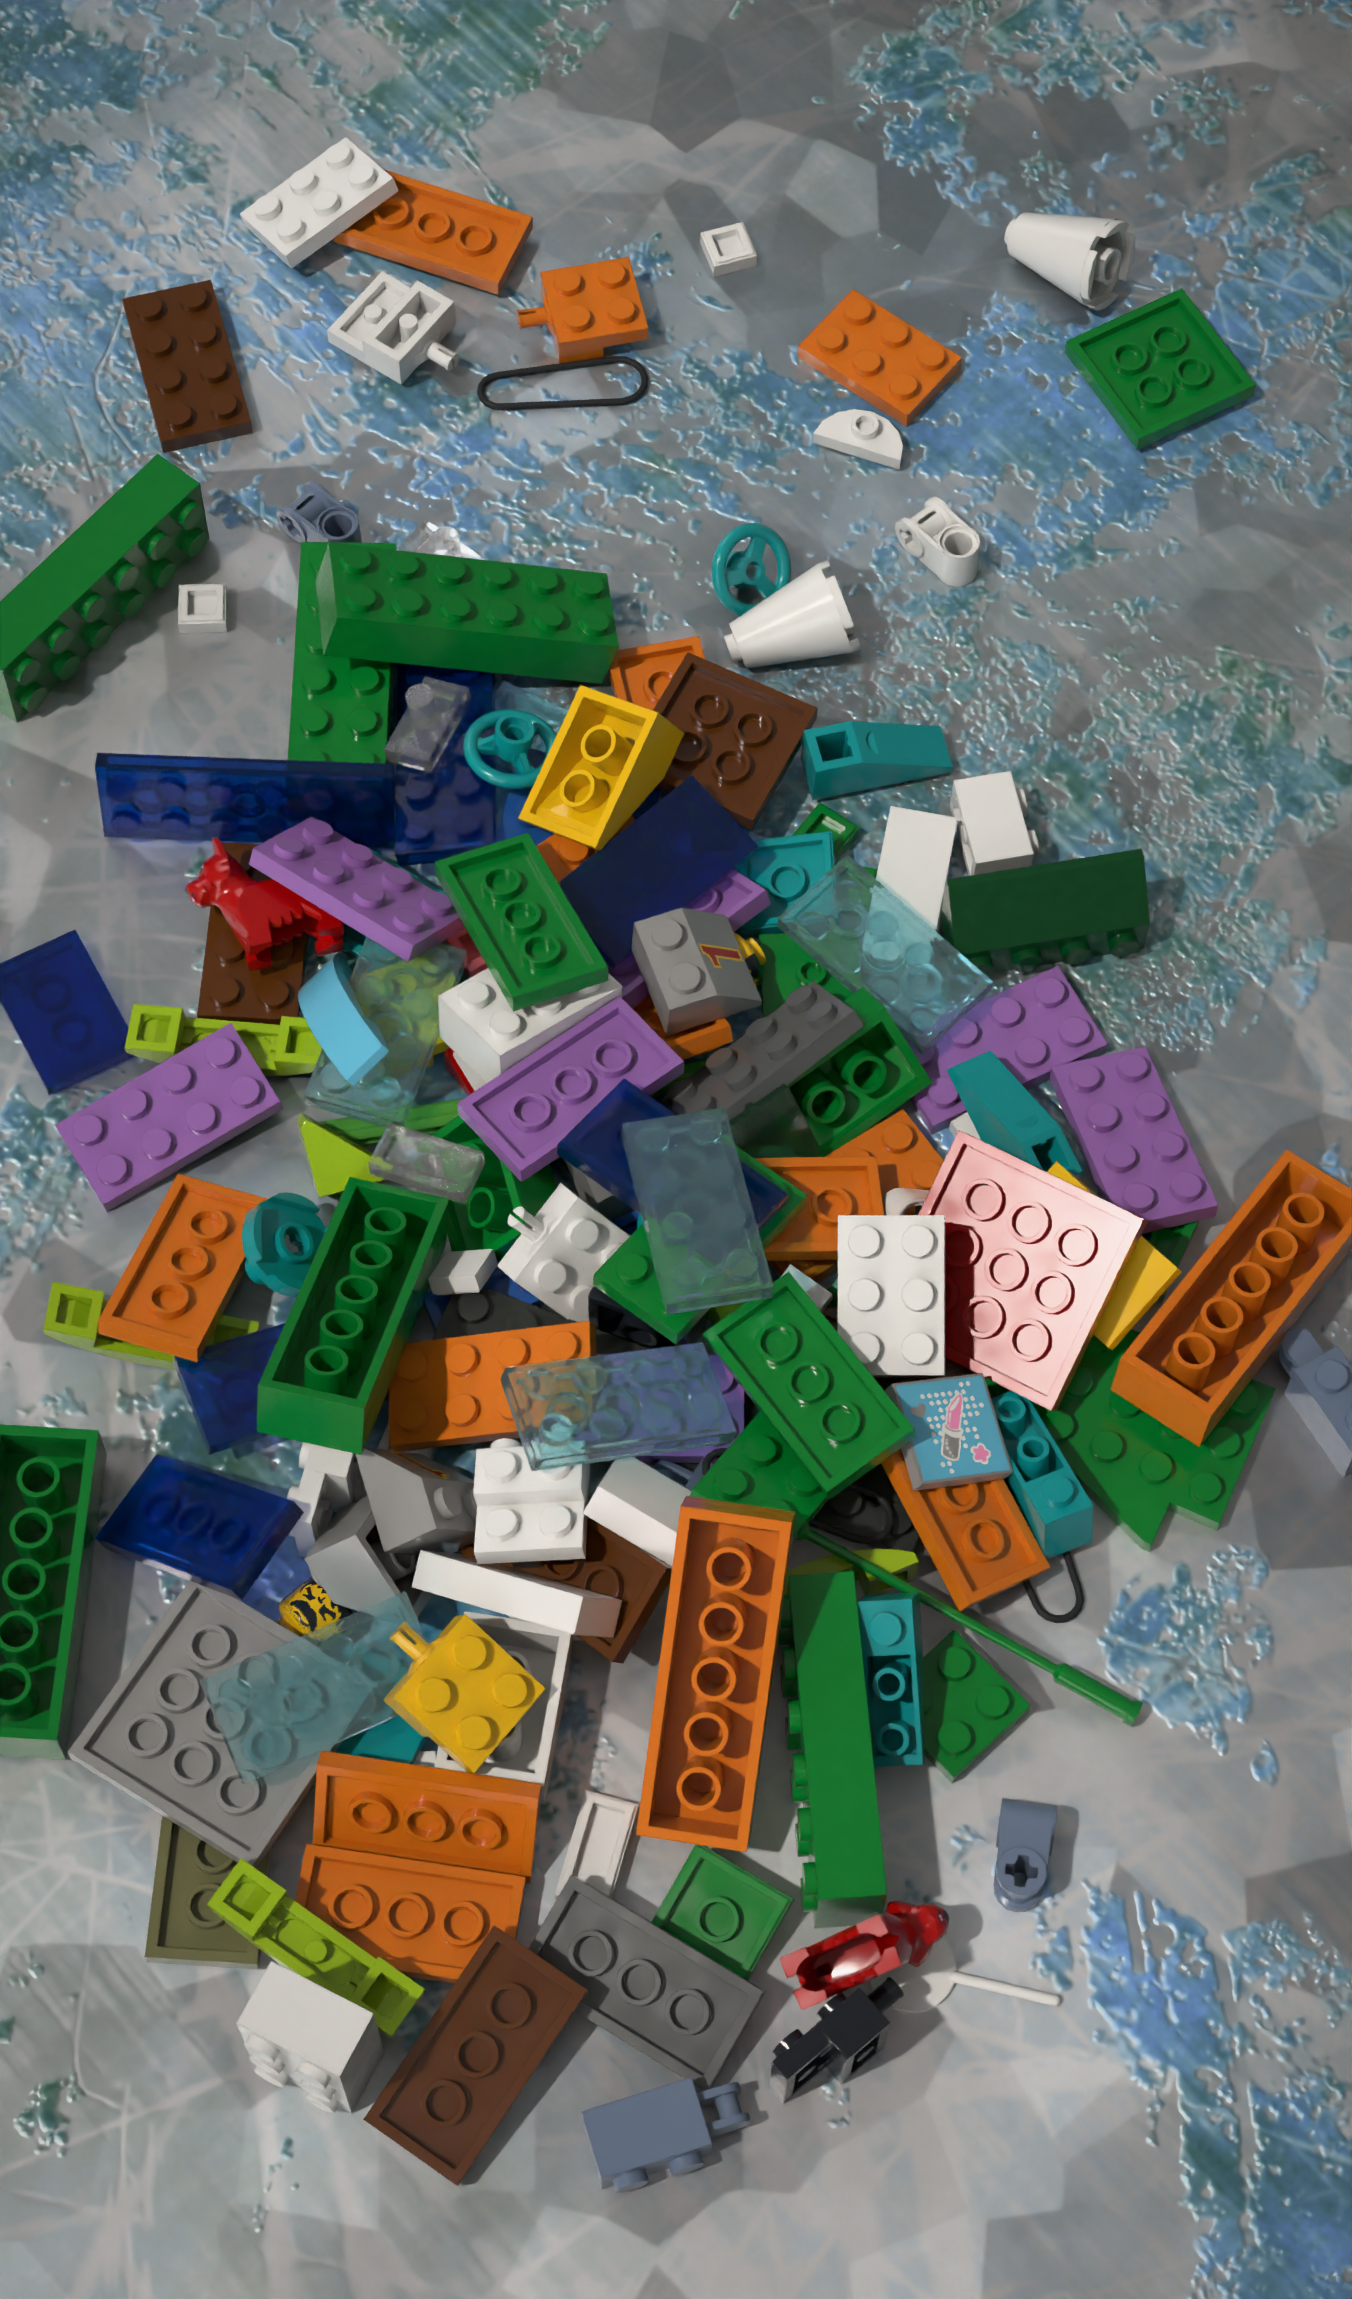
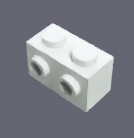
[950,771,1039,876]

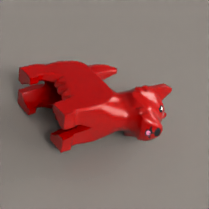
[185,837,344,971]
[780,1901,949,2010]

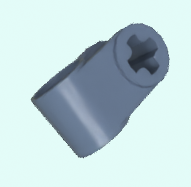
[276,481,362,543]
[993,1798,1057,1912]

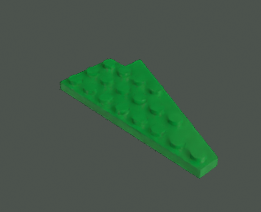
[977,1329,1276,1552]

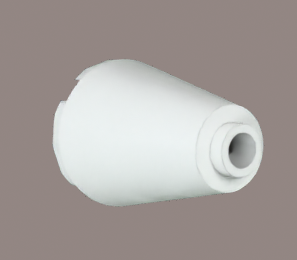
[1004,212,1136,311]
[724,560,861,668]

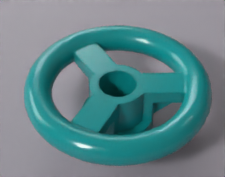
[711,523,791,617]
[463,709,557,789]

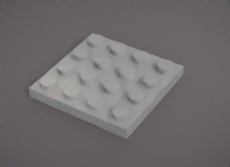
[68,1573,377,1868]

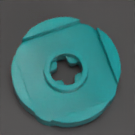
[242,1192,328,1297]

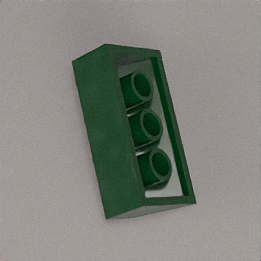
[939,849,1150,980]

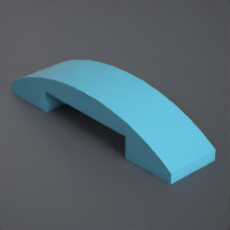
[298,953,390,1086]

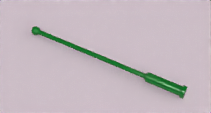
[796,1524,1143,1726]

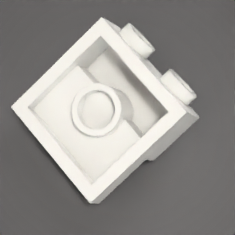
[473,1435,590,1564]

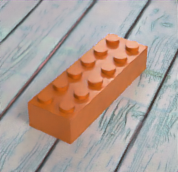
[1110,1149,1352,1447]
[636,1496,796,1852]

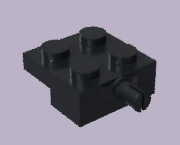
[769,1977,904,2104]

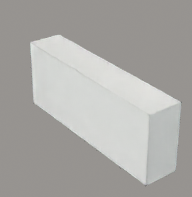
[859,806,958,986]
[583,1450,691,1566]
[412,1550,622,1638]

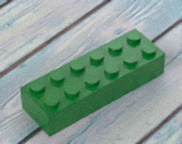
[0,454,210,723]
[286,542,397,818]
[315,543,619,684]
[257,1177,450,1455]
[0,1424,107,1760]
[778,1571,887,1929]

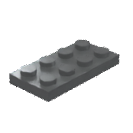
[656,981,864,1151]
[528,1875,766,2091]

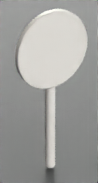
[869,1937,1060,2013]

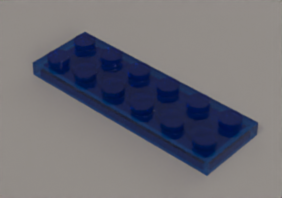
[395,663,496,866]
[95,753,398,848]

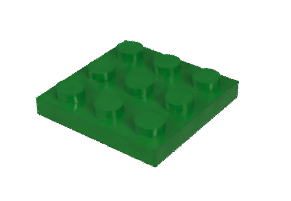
[1065,288,1256,450]

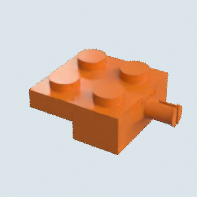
[517,257,648,363]

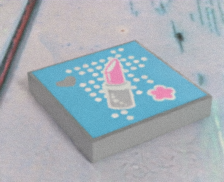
[884,1373,1013,1491]

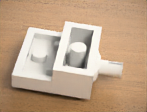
[327,271,460,384]
[497,1183,630,1322]
[284,1442,363,1557]

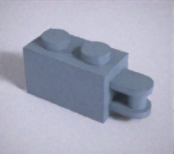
[1278,1327,1352,1478]
[581,2077,751,2193]

